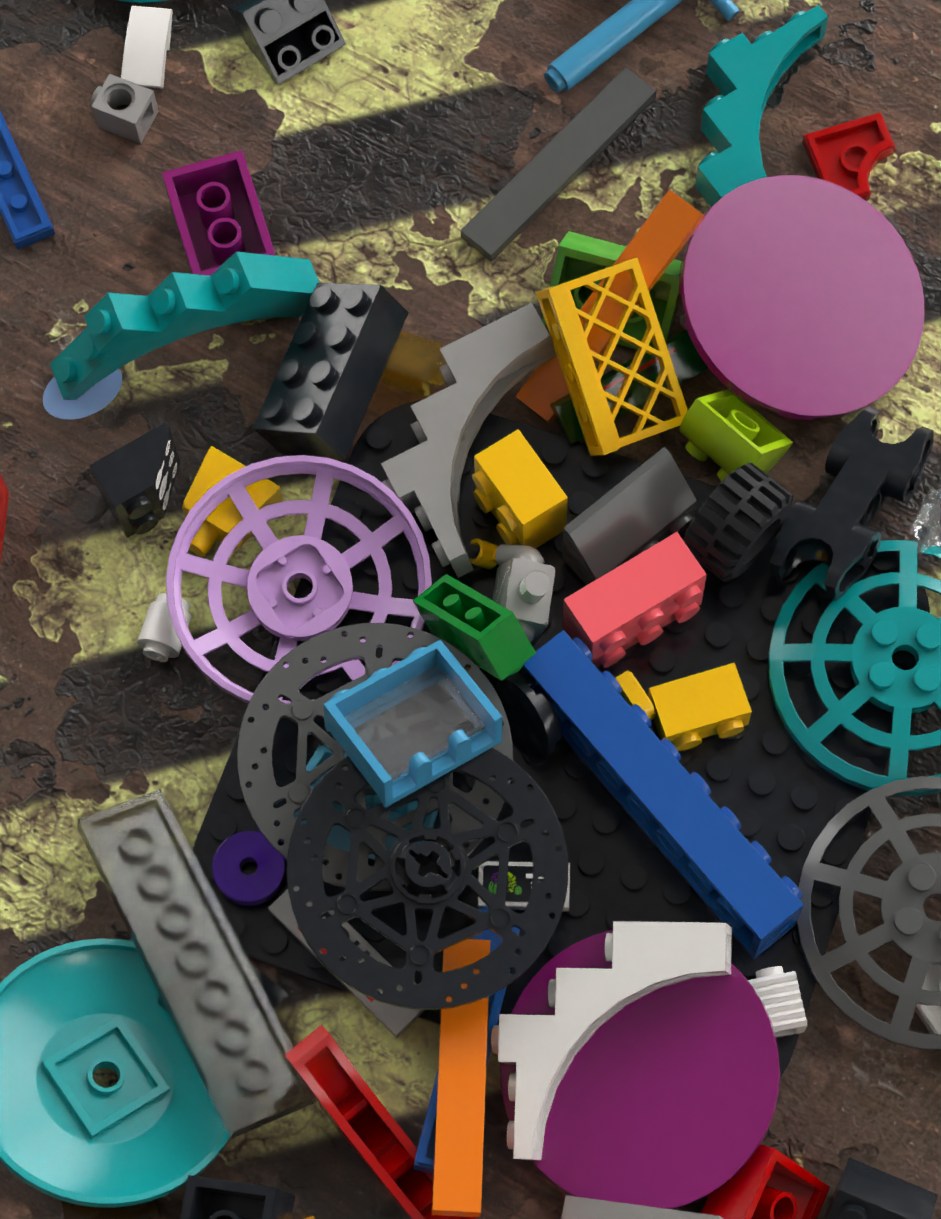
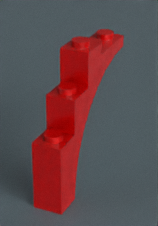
[284,1025,476,1219]

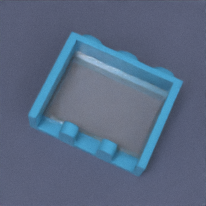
[323,640,502,808]

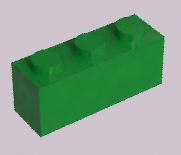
[413,574,536,681]

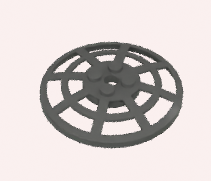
[796,776,941,1051]

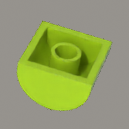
[680,389,793,481]

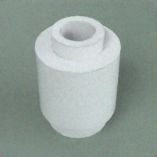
[137,593,192,662]

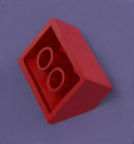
[701,1144,830,1219]

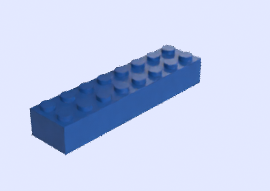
[521,630,804,959]

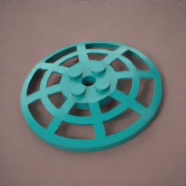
[768,540,941,796]

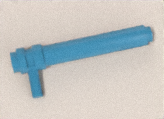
[544,0,740,93]

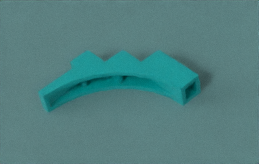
[695,5,828,207]
[50,252,320,400]

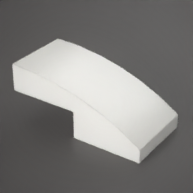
[121,6,173,89]

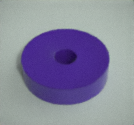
[212,831,286,906]

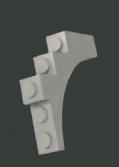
[381,303,557,578]

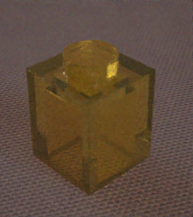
[382,331,446,397]

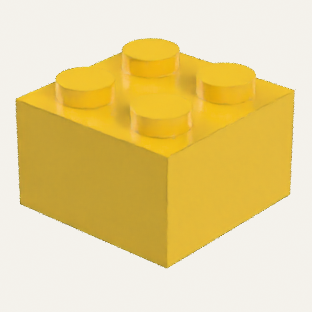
[472,429,568,549]

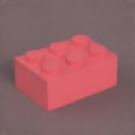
[562,532,707,668]

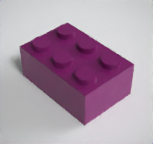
[162,150,276,276]

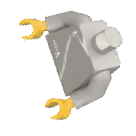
[465,538,555,671]

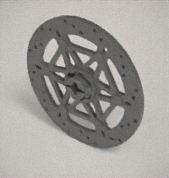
[237,623,513,891]

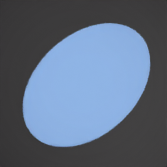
[43,369,122,420]

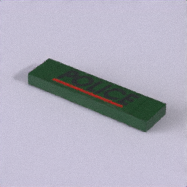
[550,329,708,444]

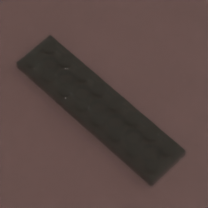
[77,789,316,1139]

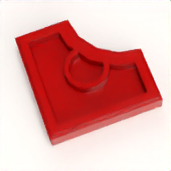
[802,112,895,201]

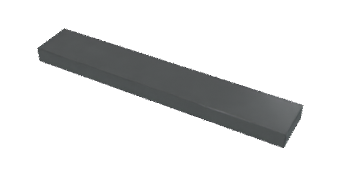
[460,67,656,262]

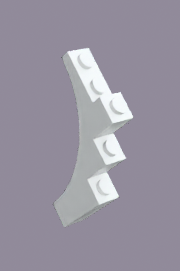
[491,921,732,1160]

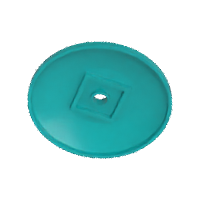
[0,938,247,1208]

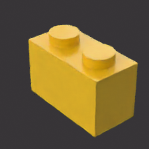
[648,662,752,751]

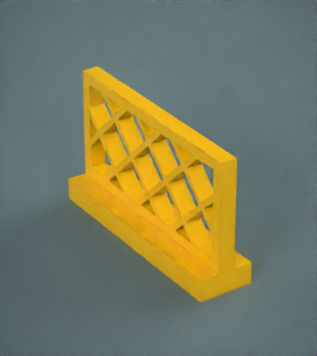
[536,257,688,456]

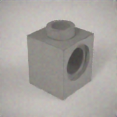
[90,73,159,144]

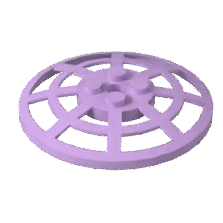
[166,455,432,709]

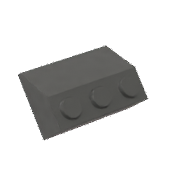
[562,447,697,585]

